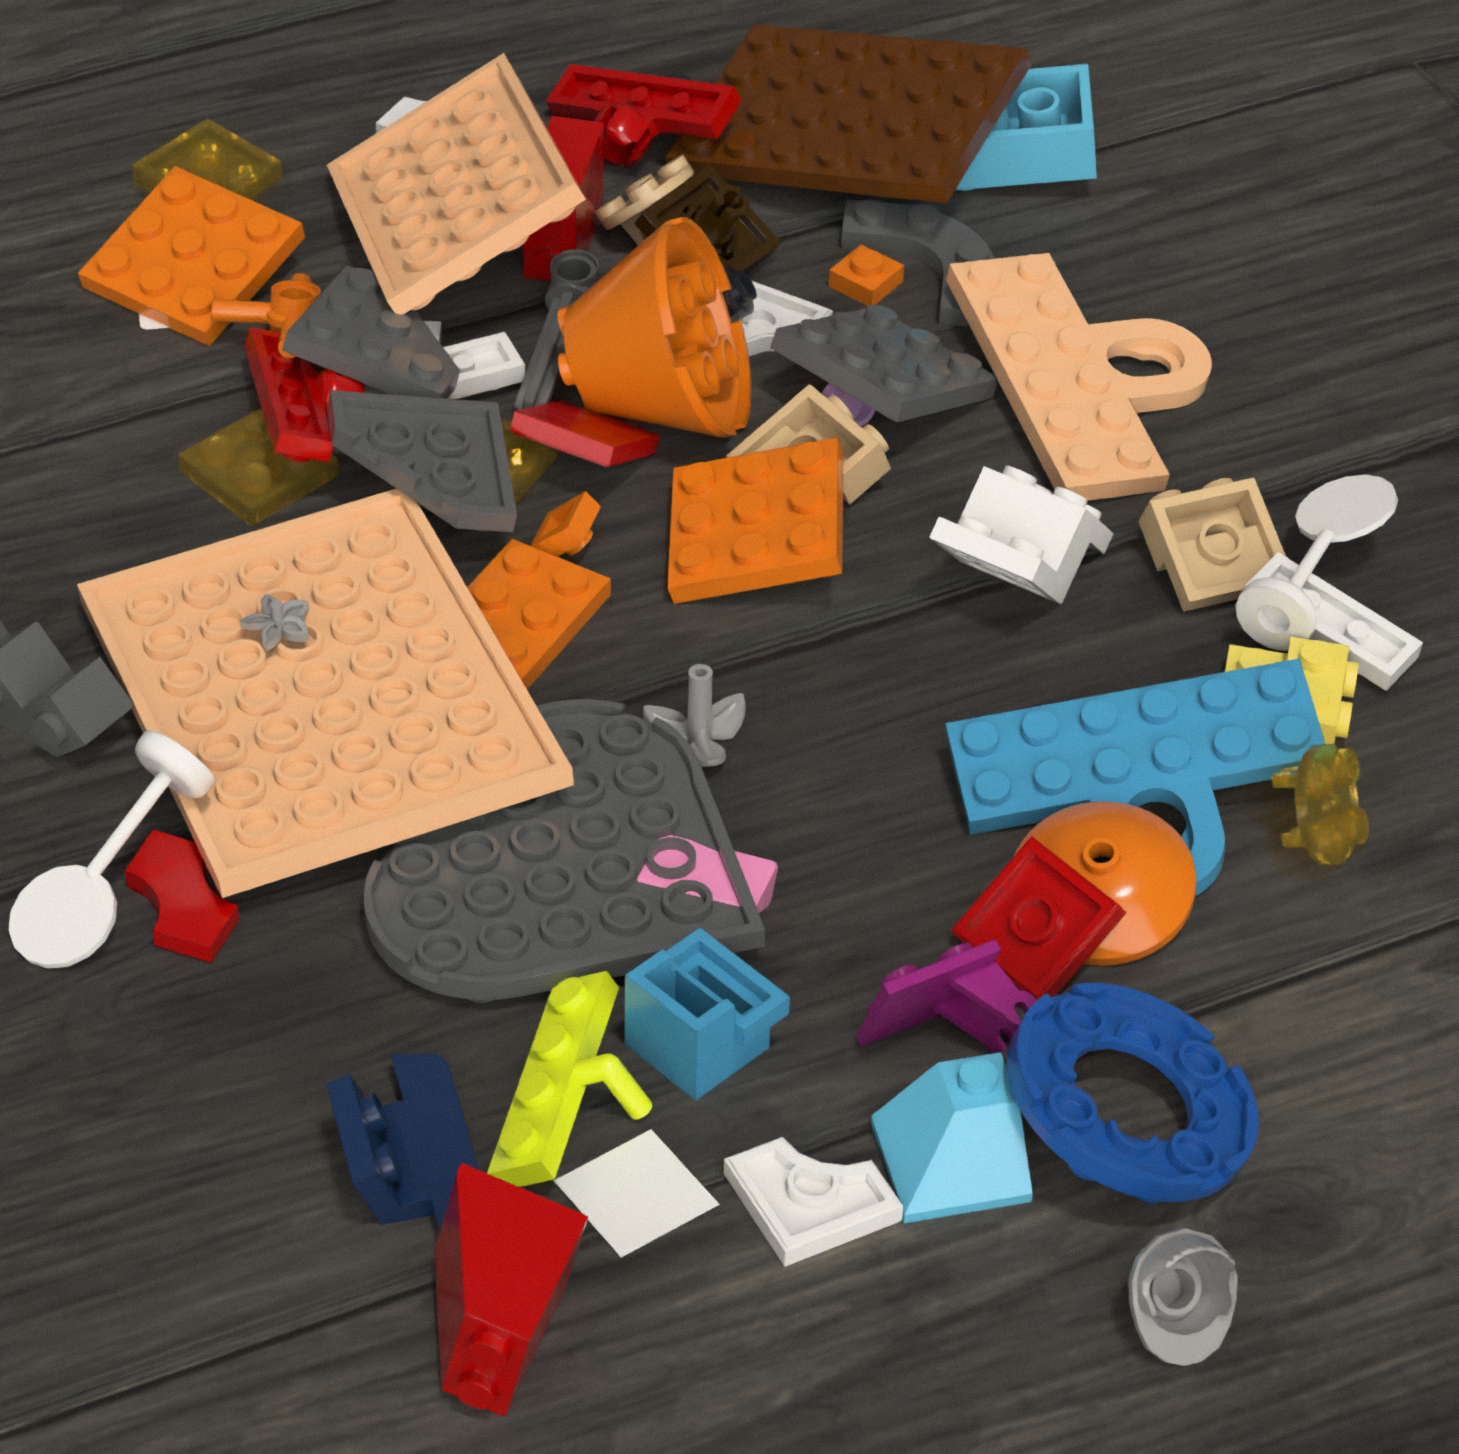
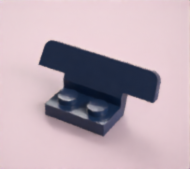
[326,1054,479,1230]

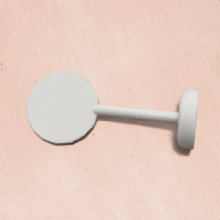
[1235,474,1398,651]
[8,730,216,969]

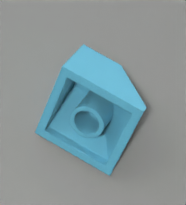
[871,1052,1033,1224]

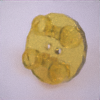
[1271,744,1369,866]

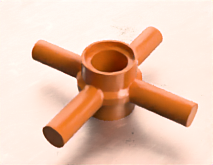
[212,273,321,359]

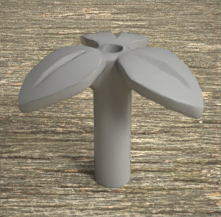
[643,664,746,767]

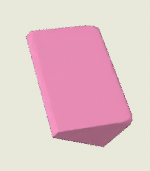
[637,835,778,913]

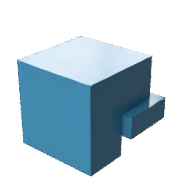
[624,928,790,1101]

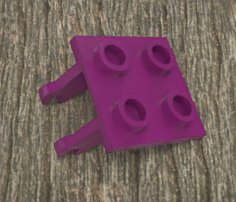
[856,939,1037,1055]

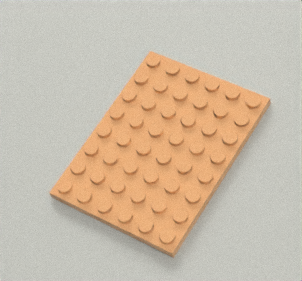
[77,488,574,898]

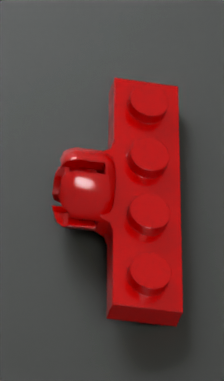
[545,64,742,167]
[244,327,365,462]

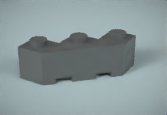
[0,621,134,757]

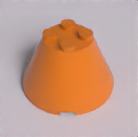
[557,217,752,438]

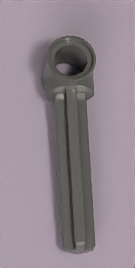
[513,249,599,411]

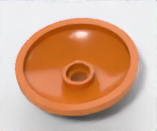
[1014,801,1196,966]

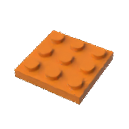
[78,166,306,347]
[668,437,844,604]

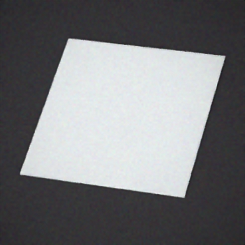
[554,1129,719,1258]

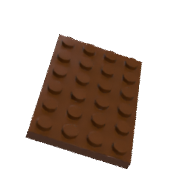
[665,24,1032,203]

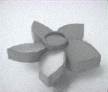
[240,594,309,652]

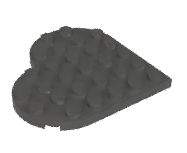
[364,699,765,1003]

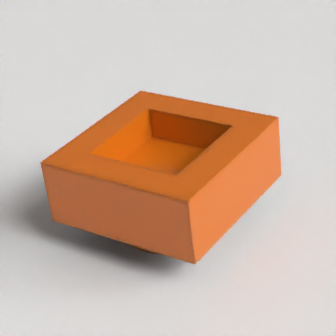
[829,244,904,306]
[530,491,601,557]

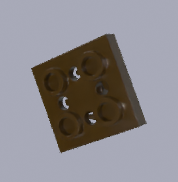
[634,164,782,273]

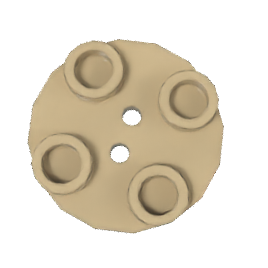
[594,155,695,246]

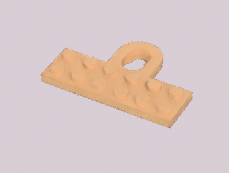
[946,253,1212,501]

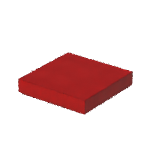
[510,400,660,467]
[950,836,1126,1000]

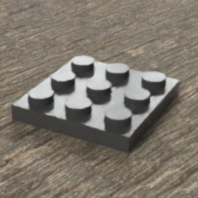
[770,305,998,423]

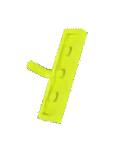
[487,971,652,1187]

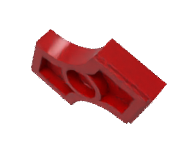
[125,830,239,963]

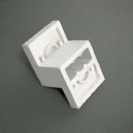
[929,465,1114,605]

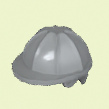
[1127,1227,1238,1366]

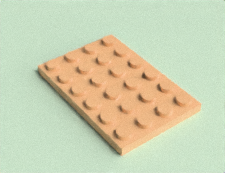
[327,53,586,314]

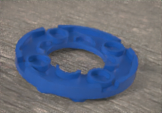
[1007,983,1259,1204]

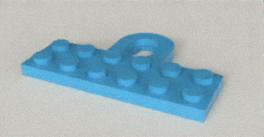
[945,658,1329,896]

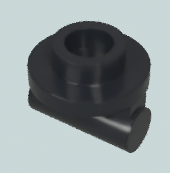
[722,265,757,318]

